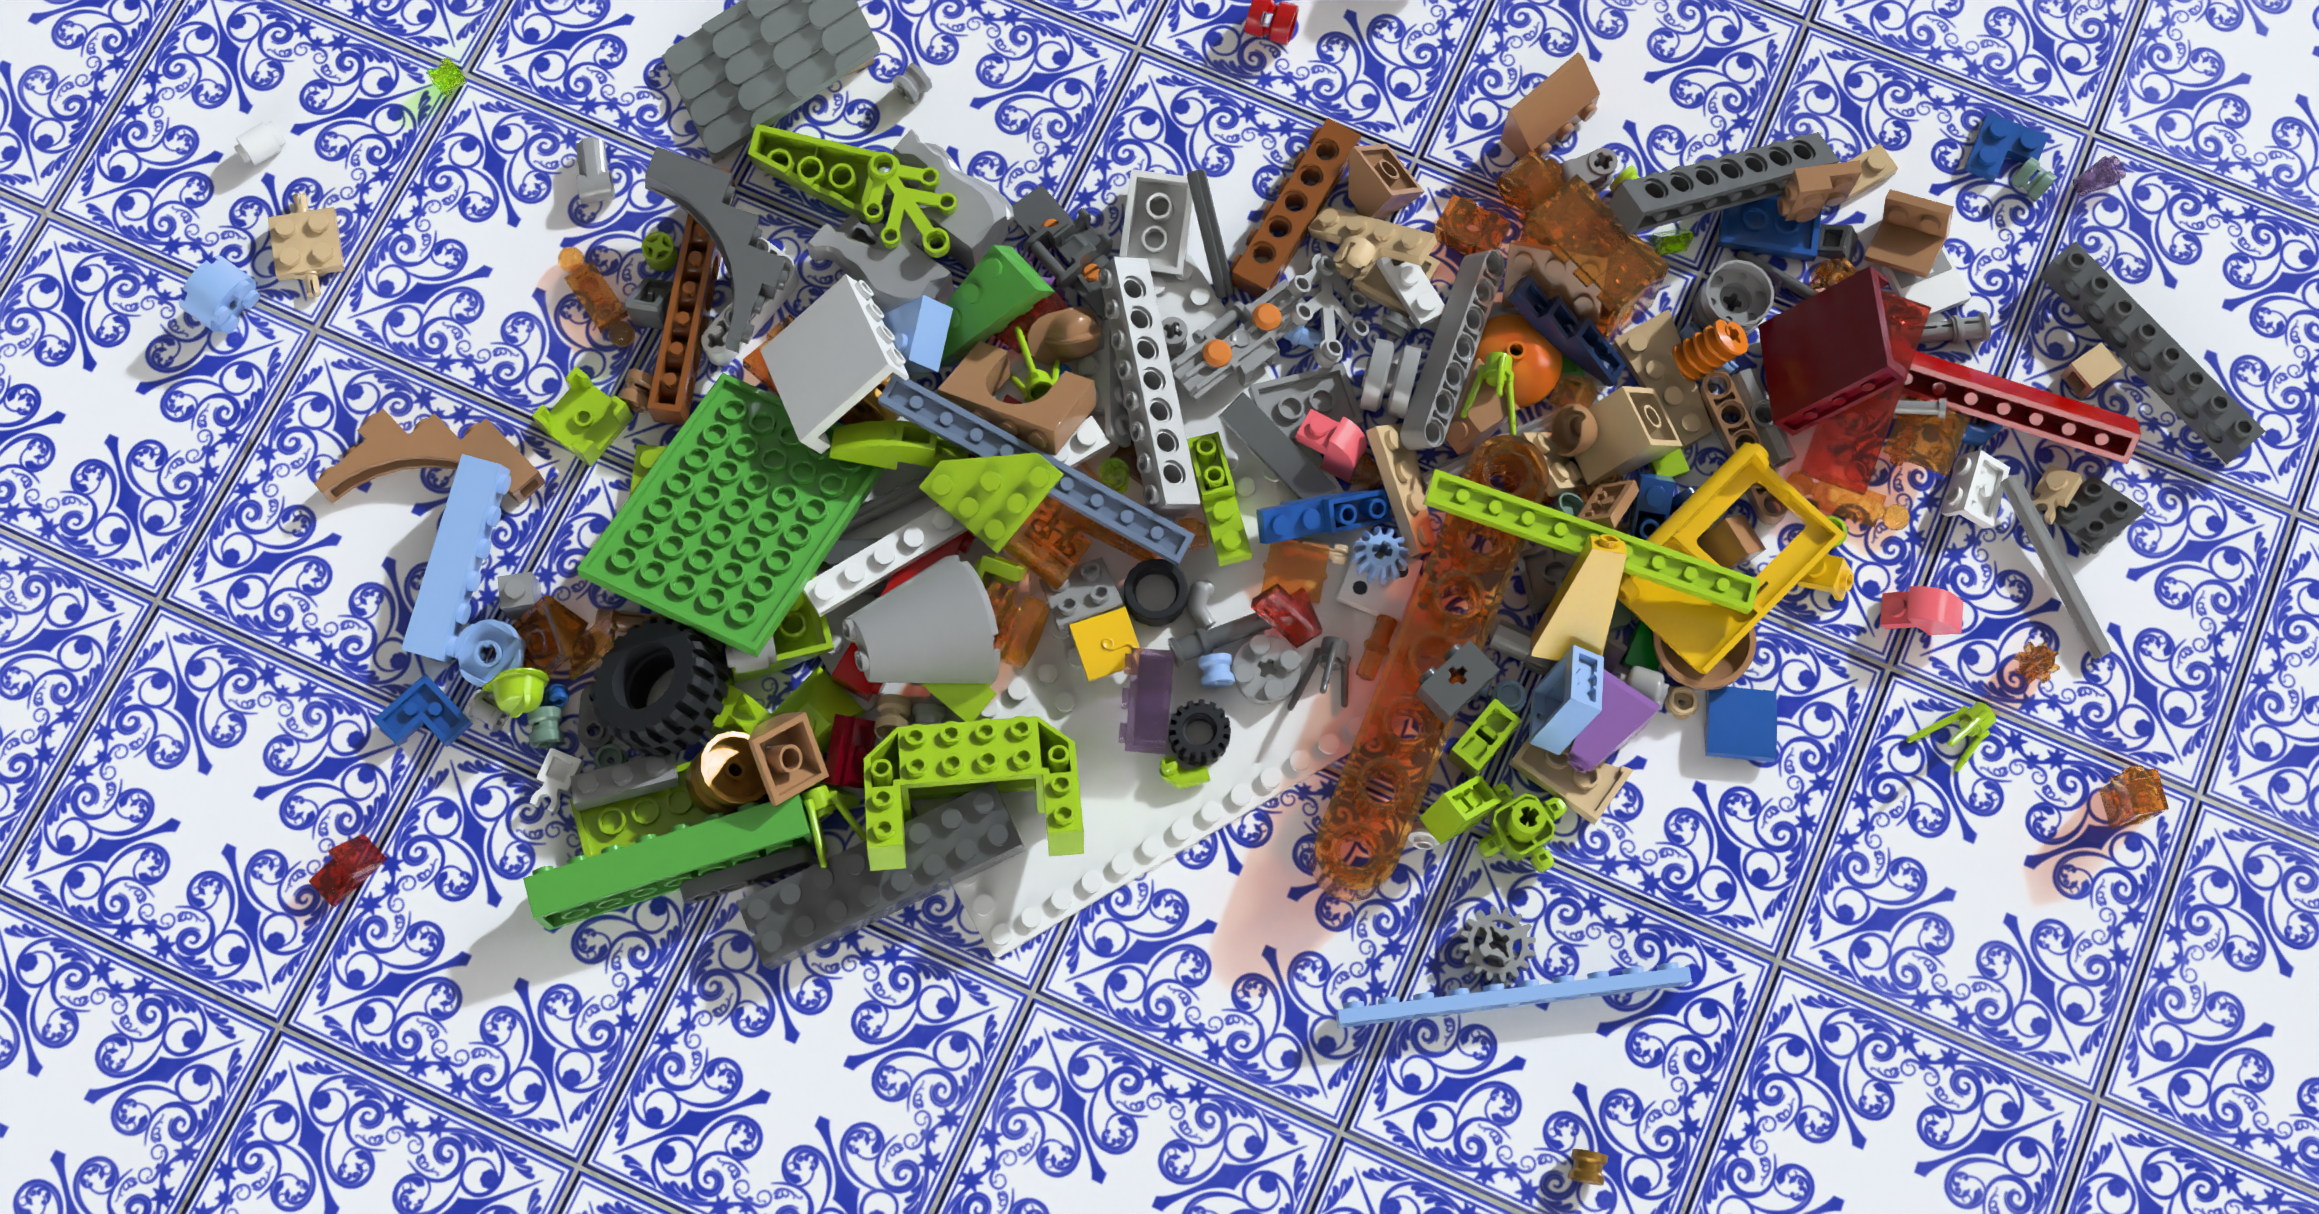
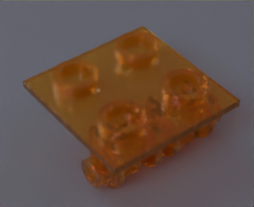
[1883,395,1970,477]

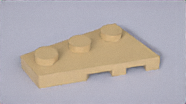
[1509,737,1633,825]

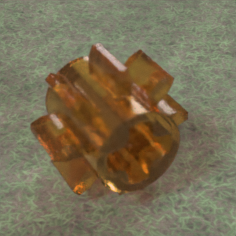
[2014,641,2060,684]

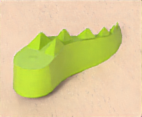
[708,684,862,810]

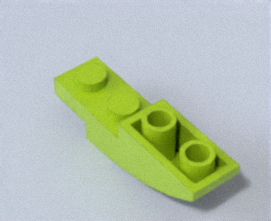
[829,420,969,470]
[1187,432,1252,567]

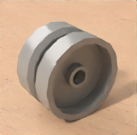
[1359,338,1422,419]

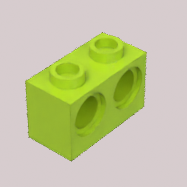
[1447,698,1522,779]
[1419,775,1502,845]

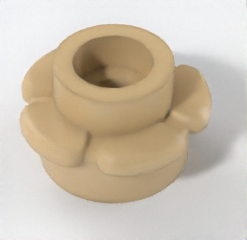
[1664,687,1699,720]

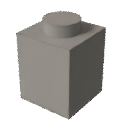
[497,572,544,620]

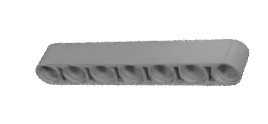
[1400,250,1505,451]

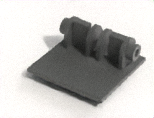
[2054,475,2146,556]

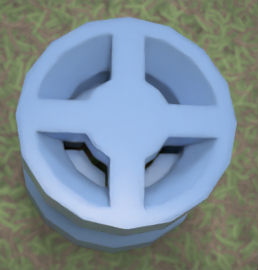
[1198,653,1235,689]

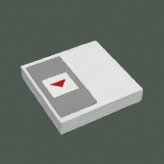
[1881,245,1972,324]

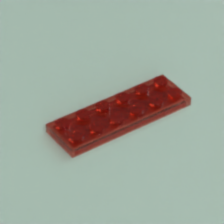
[1799,289,1932,496]

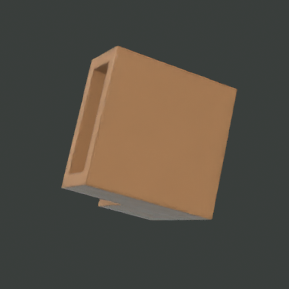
[1697,515,1766,570]

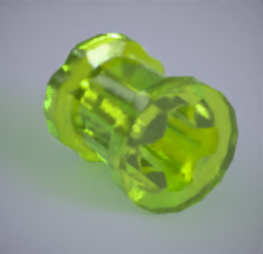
[1099,457,1129,495]

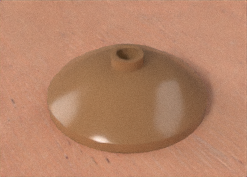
[1652,627,1757,690]

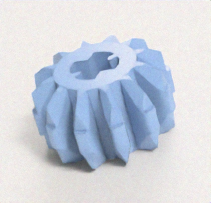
[1351,526,1410,585]

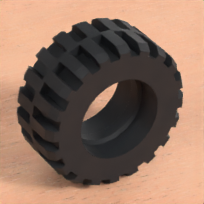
[591,618,729,757]

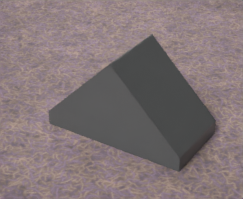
[625,277,673,330]

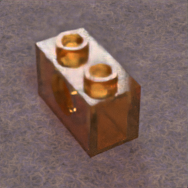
[1434,194,1511,256]

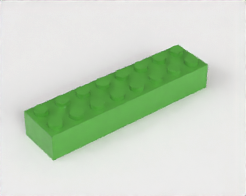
[523,793,816,931]

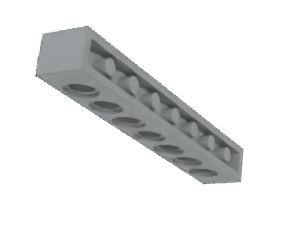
[1098,257,1201,517]

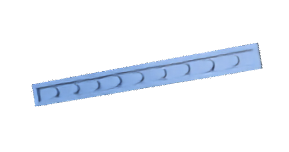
[1335,962,1692,1029]

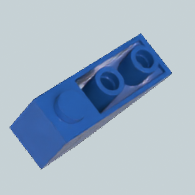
[1628,472,1676,540]

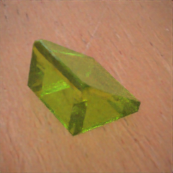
[1651,229,1694,256]

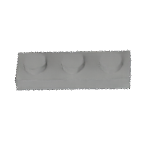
[570,752,680,812]

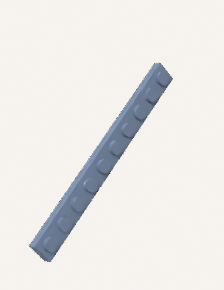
[878,373,1195,566]

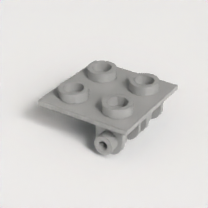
[1039,557,1123,632]

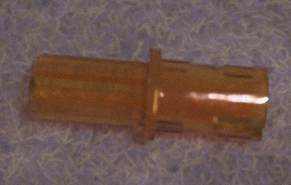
[1356,614,1398,681]

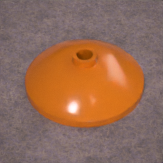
[1472,314,1562,408]

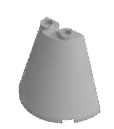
[842,555,1000,683]

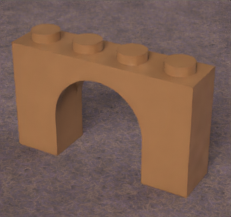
[937,341,1096,456]

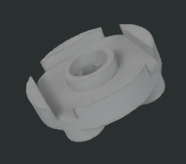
[1233,634,1301,704]

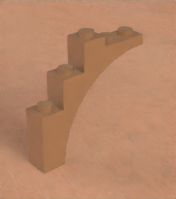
[314,409,546,504]

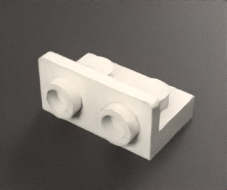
[1941,450,2010,529]

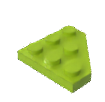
[919,453,1064,554]

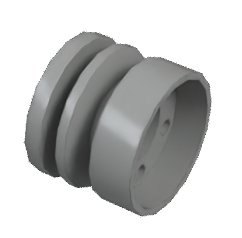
[1692,260,1774,337]

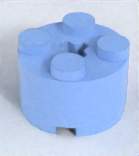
[179,255,260,334]

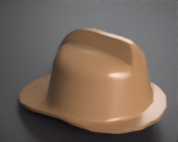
[1027,306,1103,365]

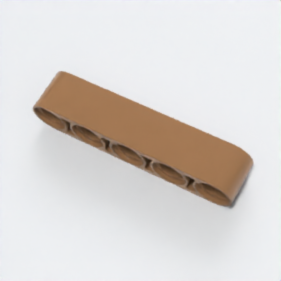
[1700,370,1788,525]

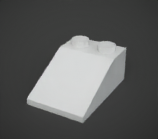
[1119,169,1195,276]

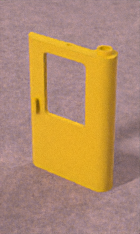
[1617,442,1846,674]

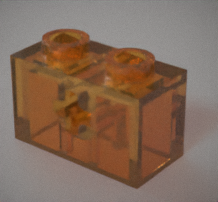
[2099,765,2169,829]

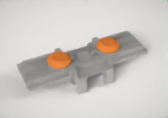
[1170,279,1314,401]

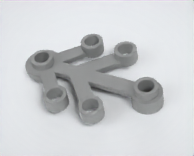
[1288,253,1369,369]

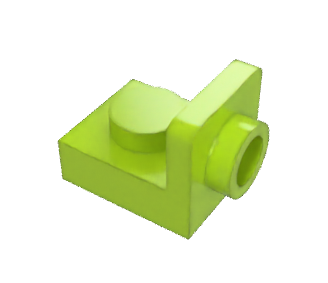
[973,553,1029,588]

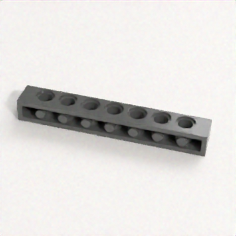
[1608,132,1840,234]
[2040,241,2266,464]

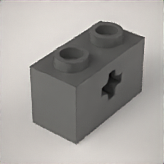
[1416,640,1500,725]

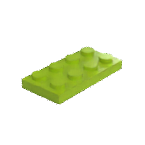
[569,761,709,858]

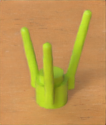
[1009,326,1060,403]
[1460,352,1516,437]
[1906,702,1997,772]
[801,785,867,868]

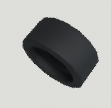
[1124,559,1188,626]

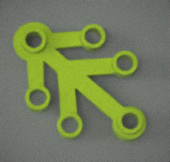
[863,152,958,258]

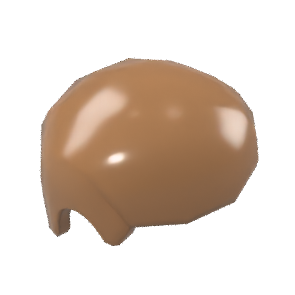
[1549,404,1598,457]

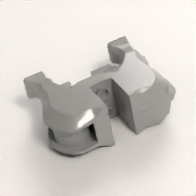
[807,129,1014,314]

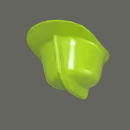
[482,668,549,718]

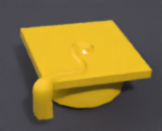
[1069,607,1150,682]

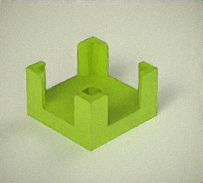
[532,366,634,467]

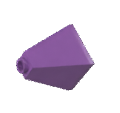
[1567,669,1660,773]

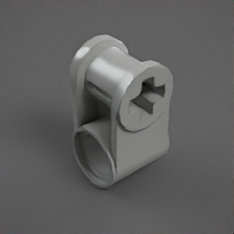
[1552,148,1618,202]

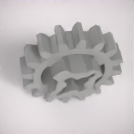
[1458,906,1536,984]

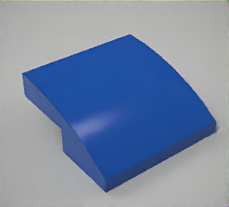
[1704,686,1777,762]

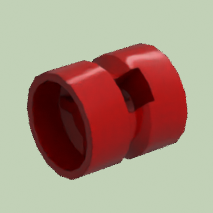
[1244,0,1299,46]

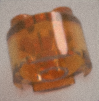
[1496,150,1573,228]

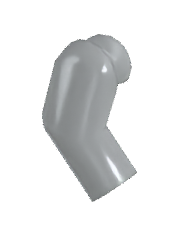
[1186,580,1216,630]

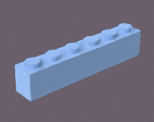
[401,454,511,664]

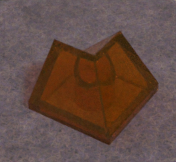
[511,595,589,677]

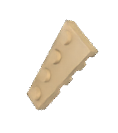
[1612,309,1713,450]
[1366,423,1436,558]

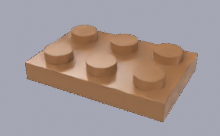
[1501,240,1610,322]

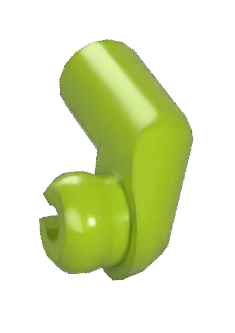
[1159,756,1210,789]

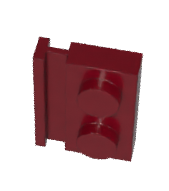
[822,714,876,789]

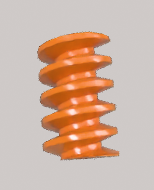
[1672,319,1748,382]

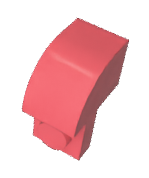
[1295,409,1368,483]
[1880,586,1964,636]

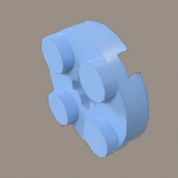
[454,619,526,687]

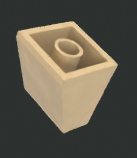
[1574,386,1683,485]

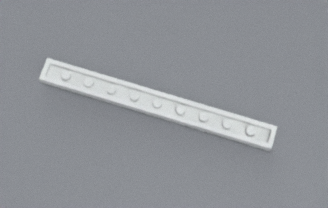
[803,416,1110,617]

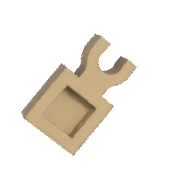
[2033,465,2082,525]

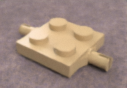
[268,192,345,297]

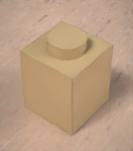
[2060,342,2123,401]

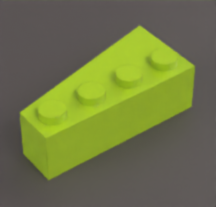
[748,124,885,225]

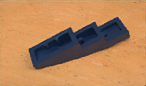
[1508,274,1626,387]

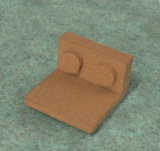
[1864,189,1954,278]
[1577,480,1639,534]

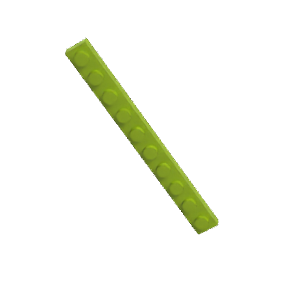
[1423,469,1760,614]

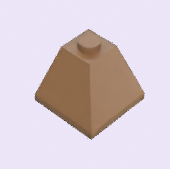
[1348,144,1425,220]
[1445,358,1520,454]
[748,712,829,806]

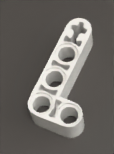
[701,237,799,366]

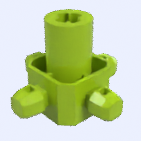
[1476,782,1567,873]

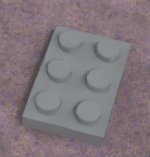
[1248,363,1364,443]

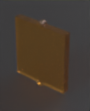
[1261,540,1330,604]
[569,608,618,681]

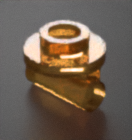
[1178,518,1209,550]

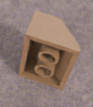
[1500,52,1600,166]

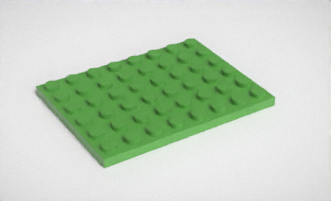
[576,373,887,658]

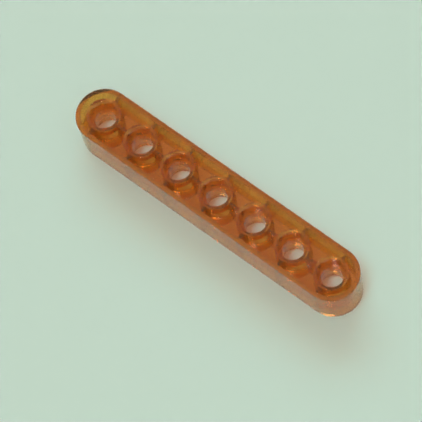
[1310,434,1549,902]

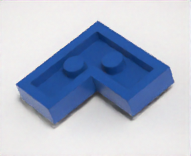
[1963,112,2048,182]
[373,673,473,747]

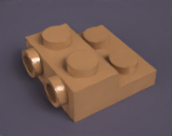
[1777,160,1862,222]

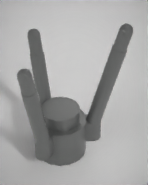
[1287,636,1351,711]

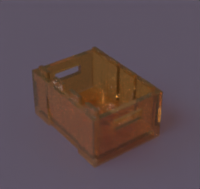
[1520,174,1670,342]

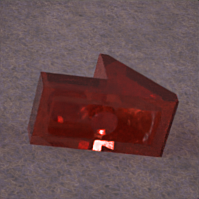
[1251,583,1323,648]
[309,834,388,907]

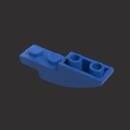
[1256,488,1391,544]

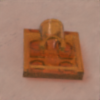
[1003,502,1092,590]

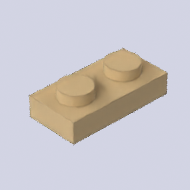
[1843,143,1898,203]

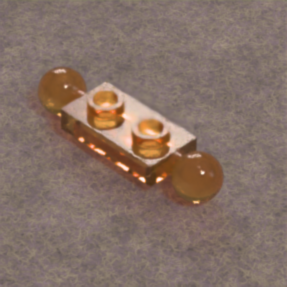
[558,247,635,347]
[1786,470,1910,531]

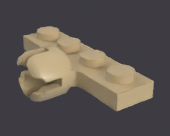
[1308,206,1437,281]

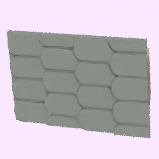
[661,0,881,164]

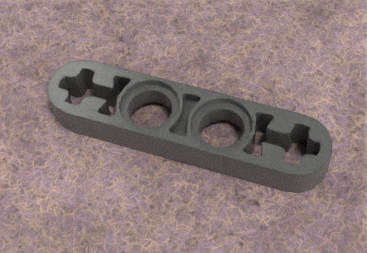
[679,845,815,904]

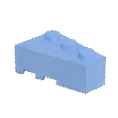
[882,295,953,373]

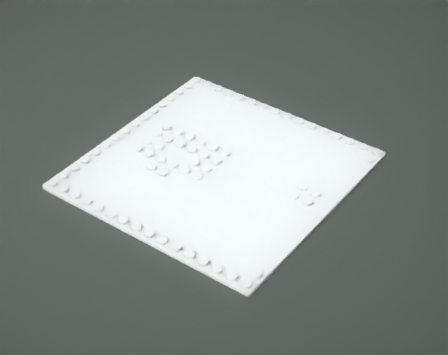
[815,254,1462,958]

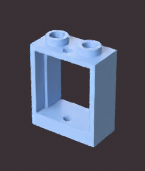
[1529,645,1604,755]

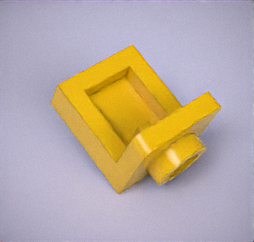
[1797,555,1854,601]

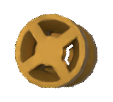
[1568,1149,1608,1186]

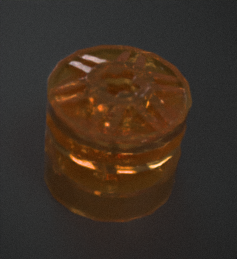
[987,581,1050,670]

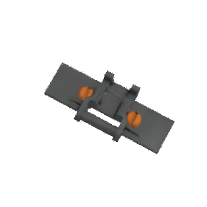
[1012,185,1113,321]

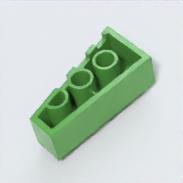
[940,245,1055,367]

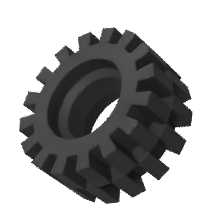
[1168,699,1231,766]

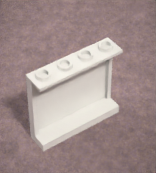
[760,274,910,454]

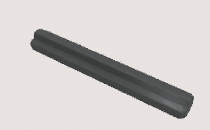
[1187,169,1235,298]

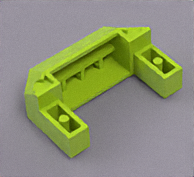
[863,716,1084,871]

